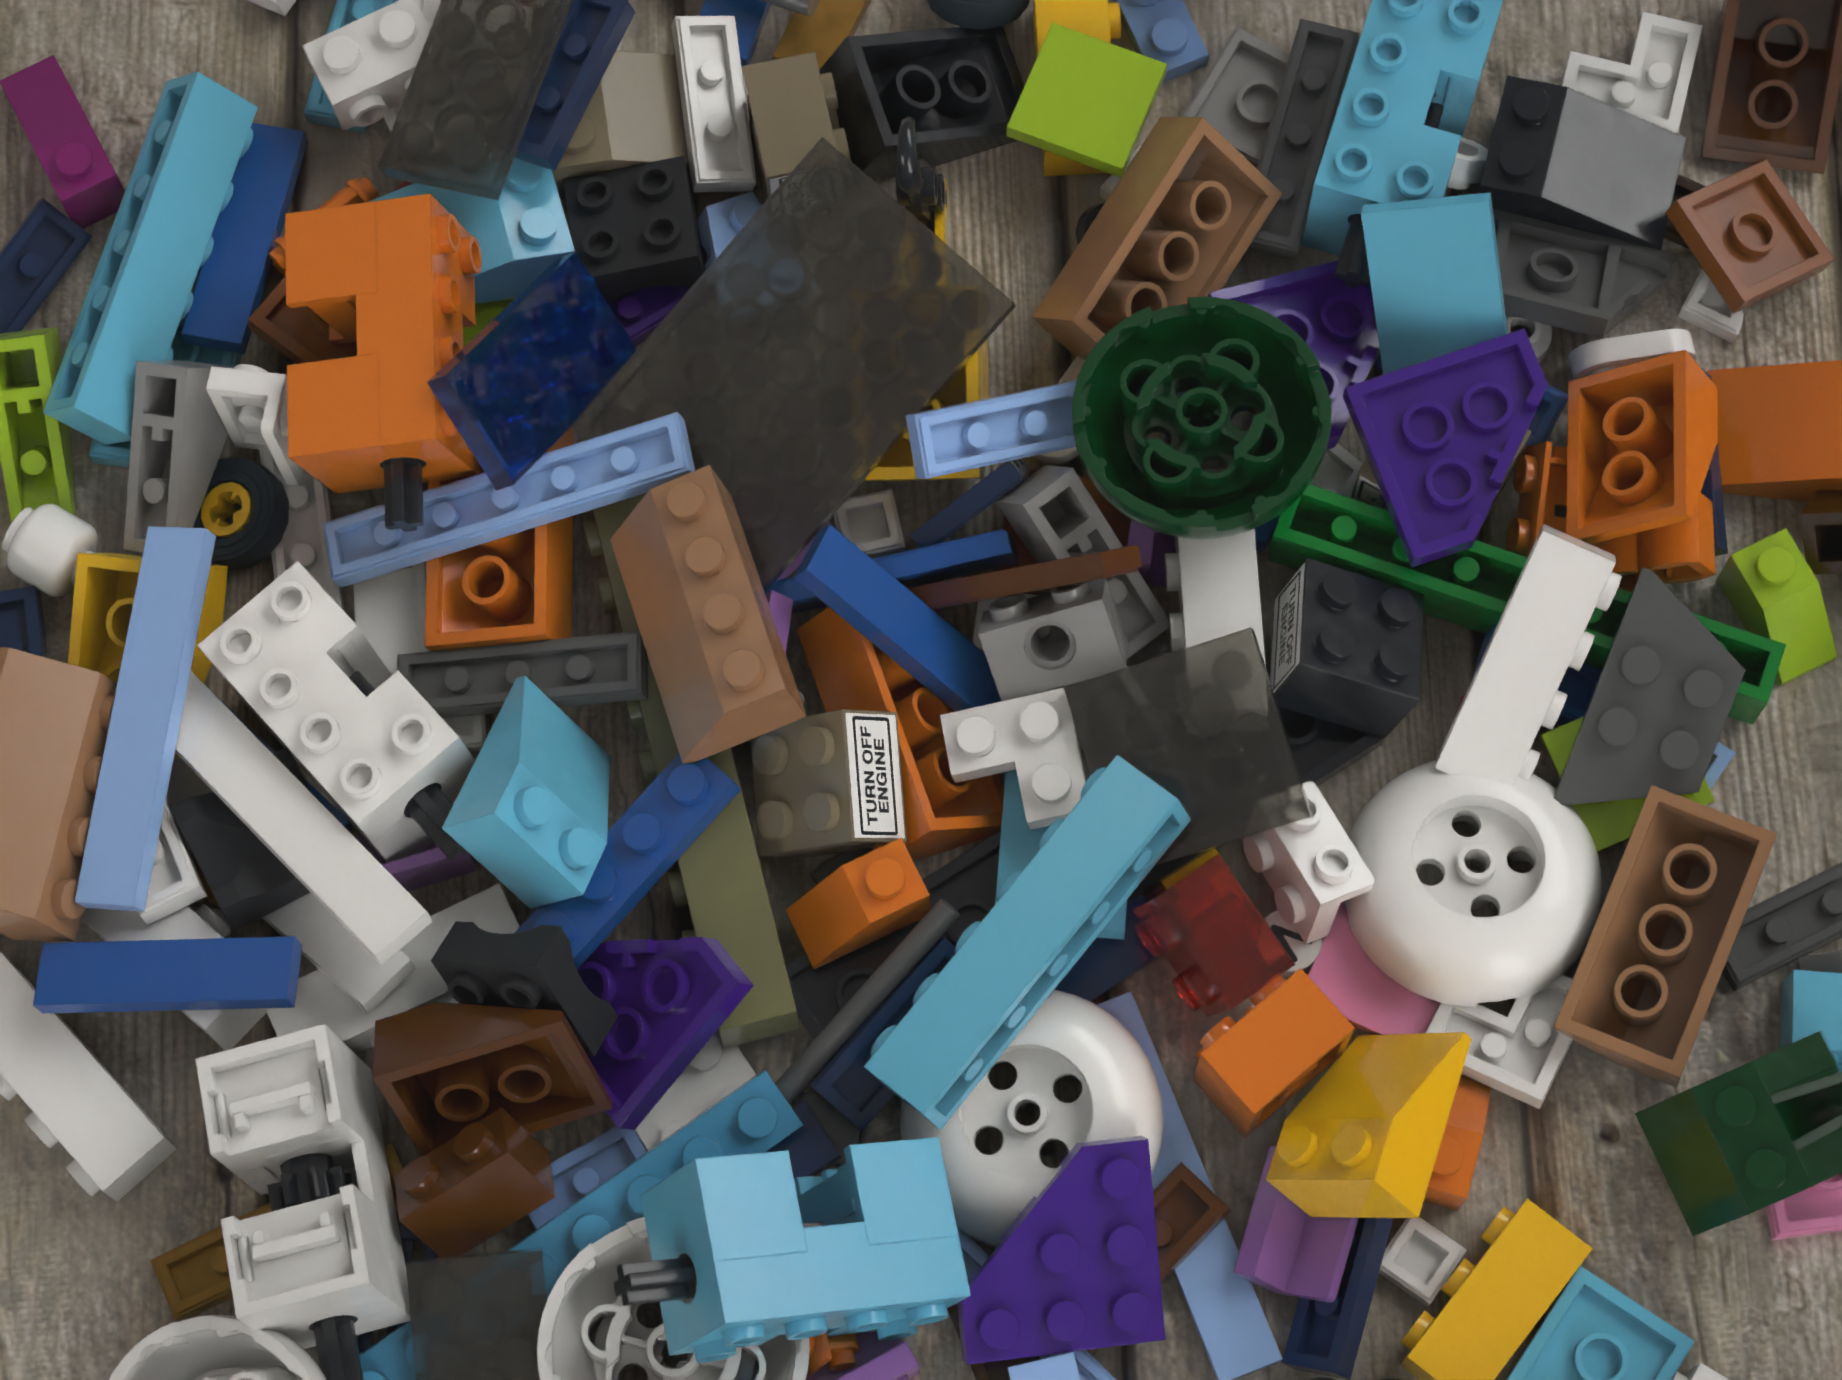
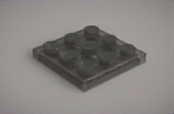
[1064,627,1313,867]

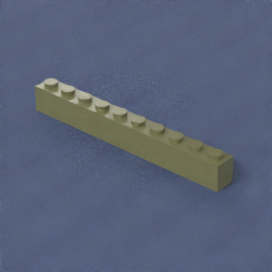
[576,429,801,1048]

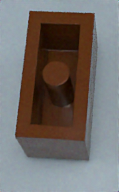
[394,1107,556,1264]

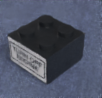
[1268,558,1424,738]

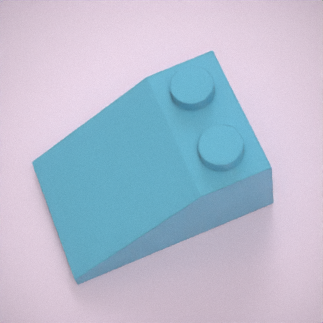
[369,153,575,304]
[442,675,610,909]

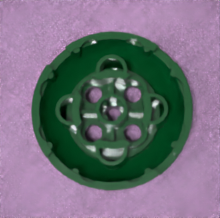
[1072,297,1332,539]

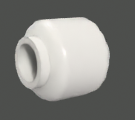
[2,503,98,597]

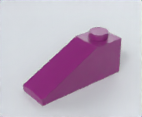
[0,55,125,229]

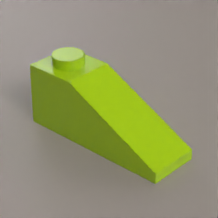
[0,327,76,523]

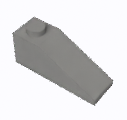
[123,361,233,553]
[996,465,1169,659]

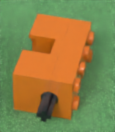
[285,193,487,532]

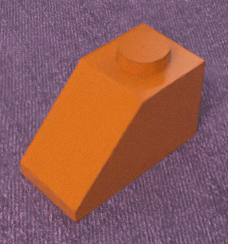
[785,838,931,970]
[1424,1075,1491,1211]

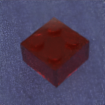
[1133,854,1295,1017]

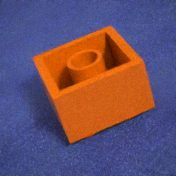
[1193,968,1355,1138]

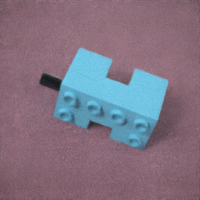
[1302,0,1503,289]
[614,1137,971,1363]

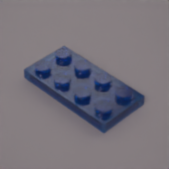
[427,251,640,490]

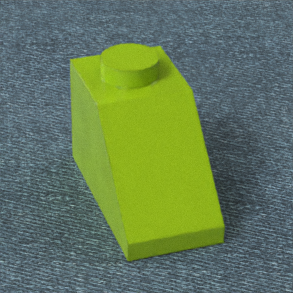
[1716,528,1837,687]

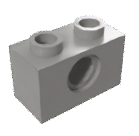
[978,578,1129,701]

